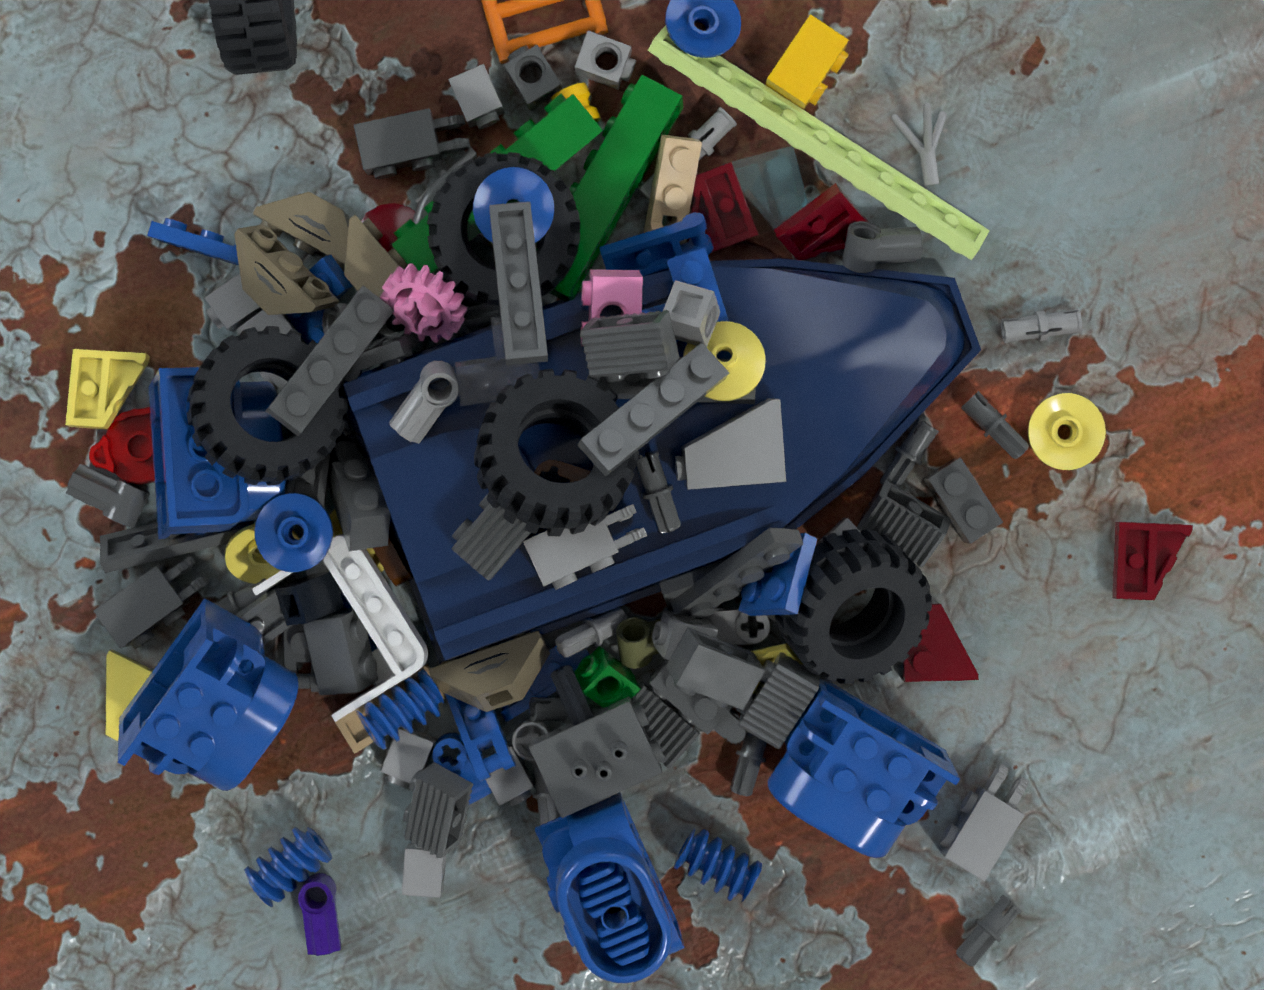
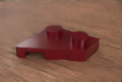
[689,162,758,252]
[774,183,869,261]
[1112,522,1193,600]
[902,603,979,682]

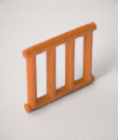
[481,0,609,64]

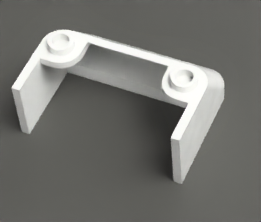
[252,534,428,722]

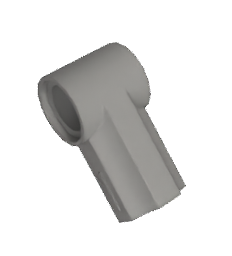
[389,361,458,444]

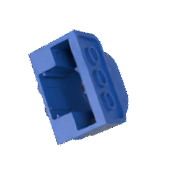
[149,367,285,539]
[118,598,299,791]
[768,678,960,858]
[535,792,685,983]

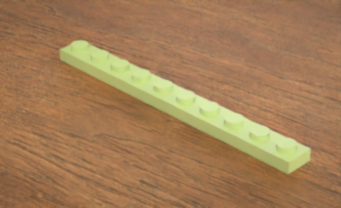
[648,25,990,260]

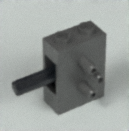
[529,665,666,818]

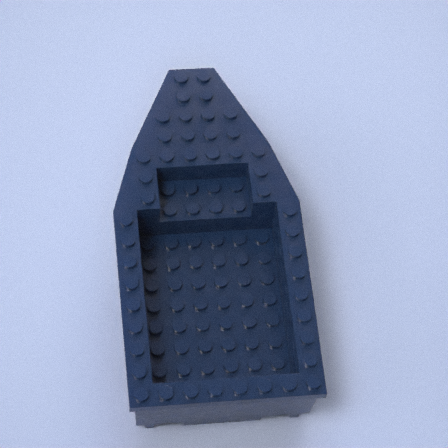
[341,259,981,664]

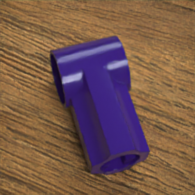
[298,873,342,956]

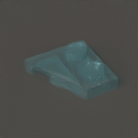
[722,146,808,230]

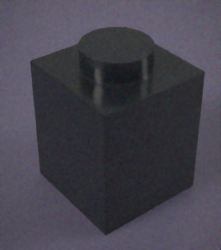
[275,571,345,626]

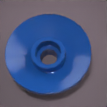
[665,0,741,58]
[473,167,554,243]
[255,493,333,572]

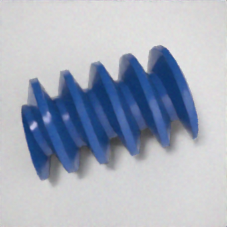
[356,669,444,750]
[244,827,332,907]
[674,828,762,902]

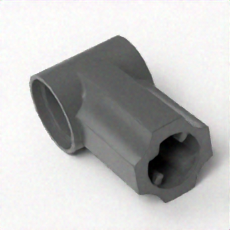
[842,221,923,273]
[66,464,150,528]

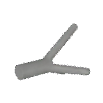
[891,103,947,186]

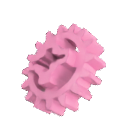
[380,263,467,343]

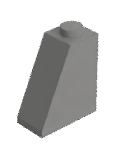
[675,398,786,490]

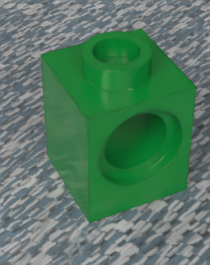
[574,646,641,708]

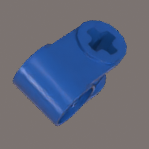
[432,732,492,806]

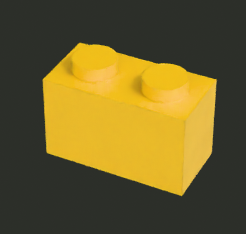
[765,14,849,110]

